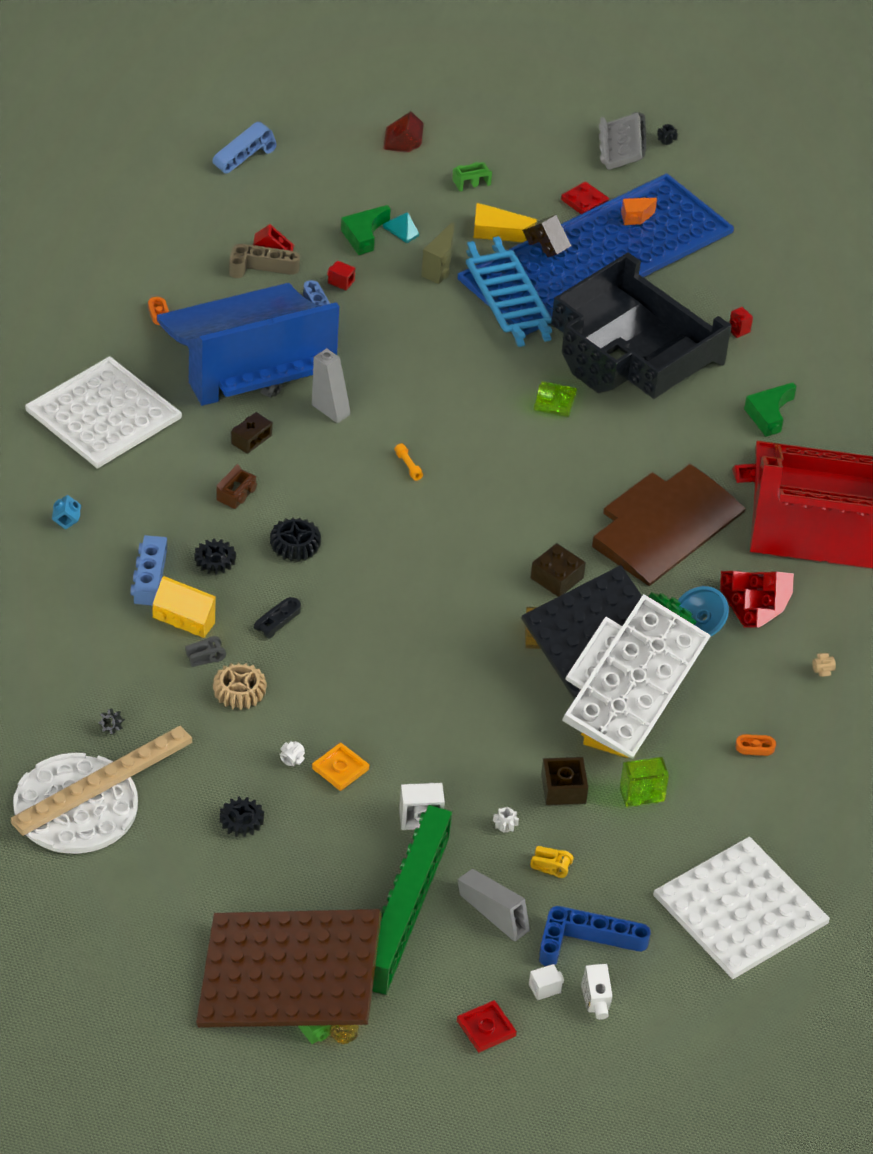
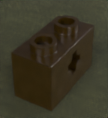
[231,412,273,454]

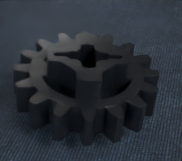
[194,538,236,575]
[220,796,264,837]

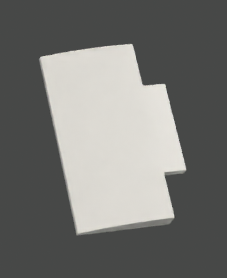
[562,594,711,759]

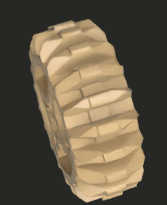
[213,662,267,710]

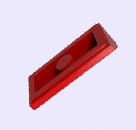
[732,464,755,483]

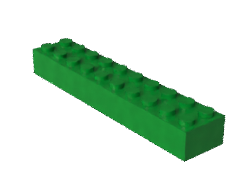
[372,805,452,995]

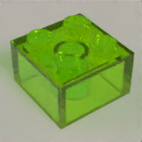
[619,757,669,807]

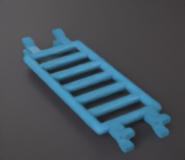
[465,236,552,347]

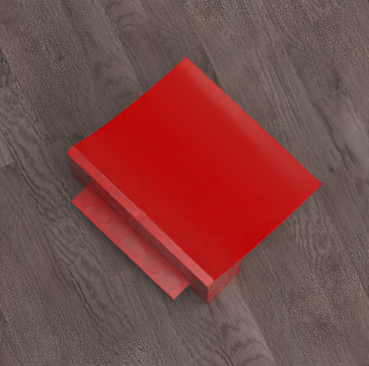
[750,441,873,568]

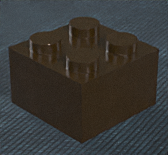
[530,543,586,597]
[541,757,588,805]

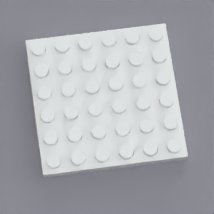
[25,356,182,469]
[653,836,830,979]

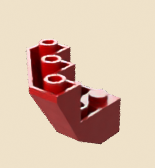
[720,571,794,628]

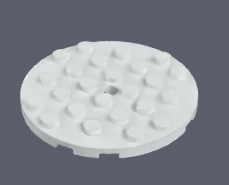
[13,753,138,854]

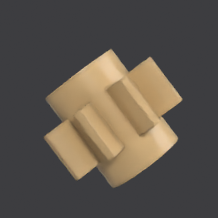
[812,653,836,677]

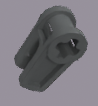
[185,636,226,667]

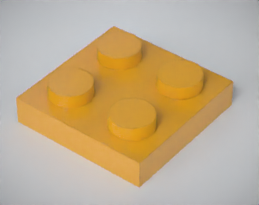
[312,742,370,791]

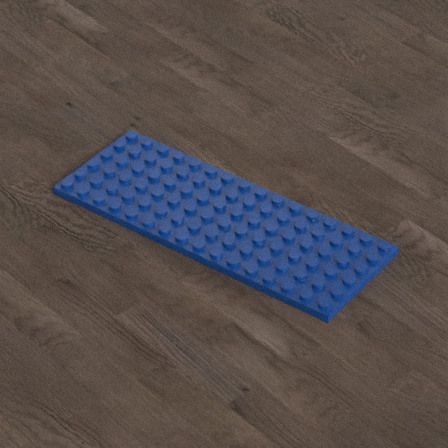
[457,173,734,335]

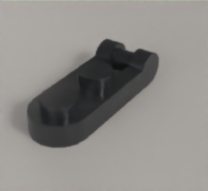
[254,597,301,639]

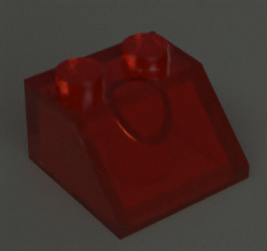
[383,111,424,152]

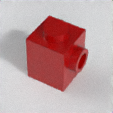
[327,260,356,291]

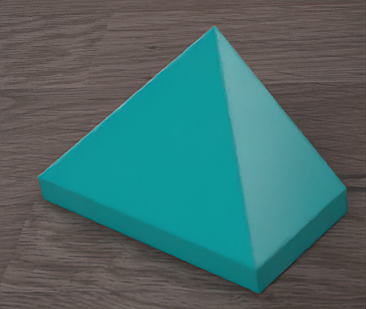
[383,212,419,243]

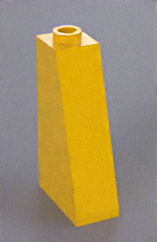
[473,203,537,242]

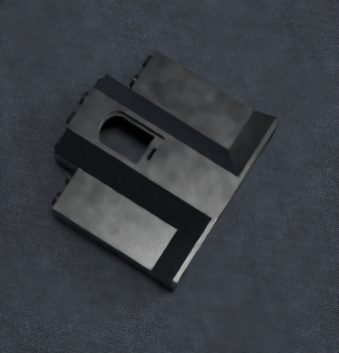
[551,252,732,399]

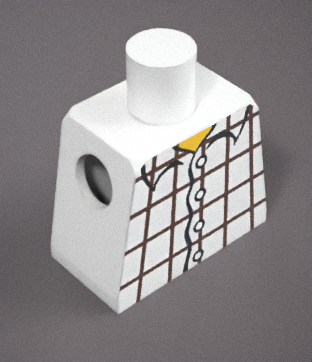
[581,964,612,1019]

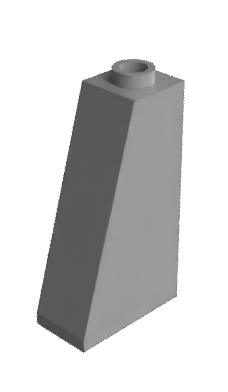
[312,348,351,423]
[457,869,530,941]

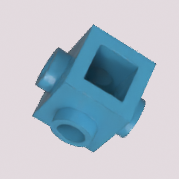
[52,495,81,530]

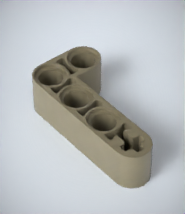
[229,244,300,278]

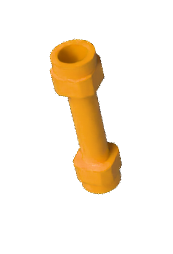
[394,443,423,481]

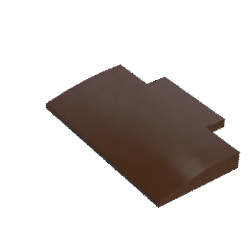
[592,464,746,586]

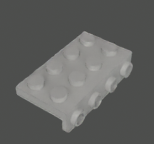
[599,112,642,170]

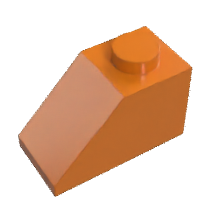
[621,198,657,225]

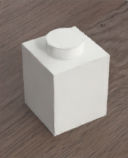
[529,964,564,1000]

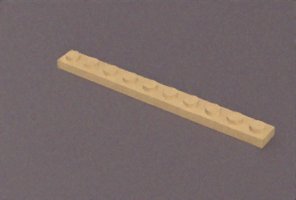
[11,725,192,836]

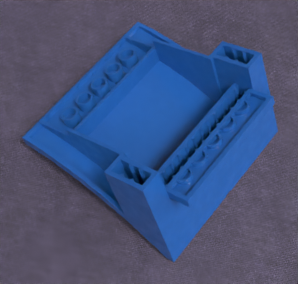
[157,283,339,406]

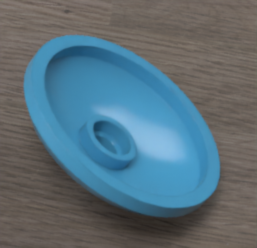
[678,586,729,636]

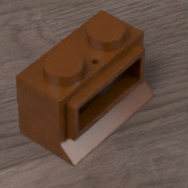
[216,464,257,509]

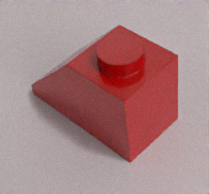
[253,224,294,251]

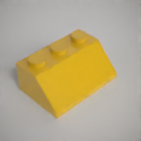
[152,576,216,638]

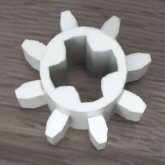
[280,741,305,766]
[493,807,519,833]

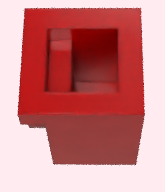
[729,307,753,338]

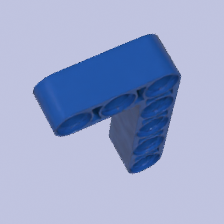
[539,906,651,966]

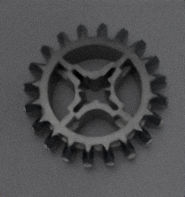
[270,516,321,562]

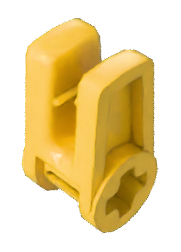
[530,846,574,878]

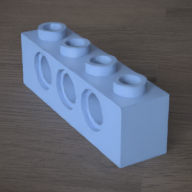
[130,535,167,606]

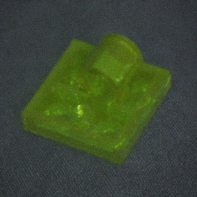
[534,381,577,417]

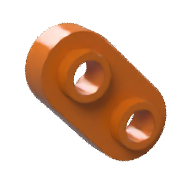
[148,297,169,325]
[735,734,776,756]

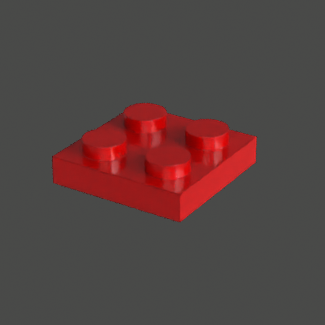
[561,181,609,214]
[457,1000,517,1053]

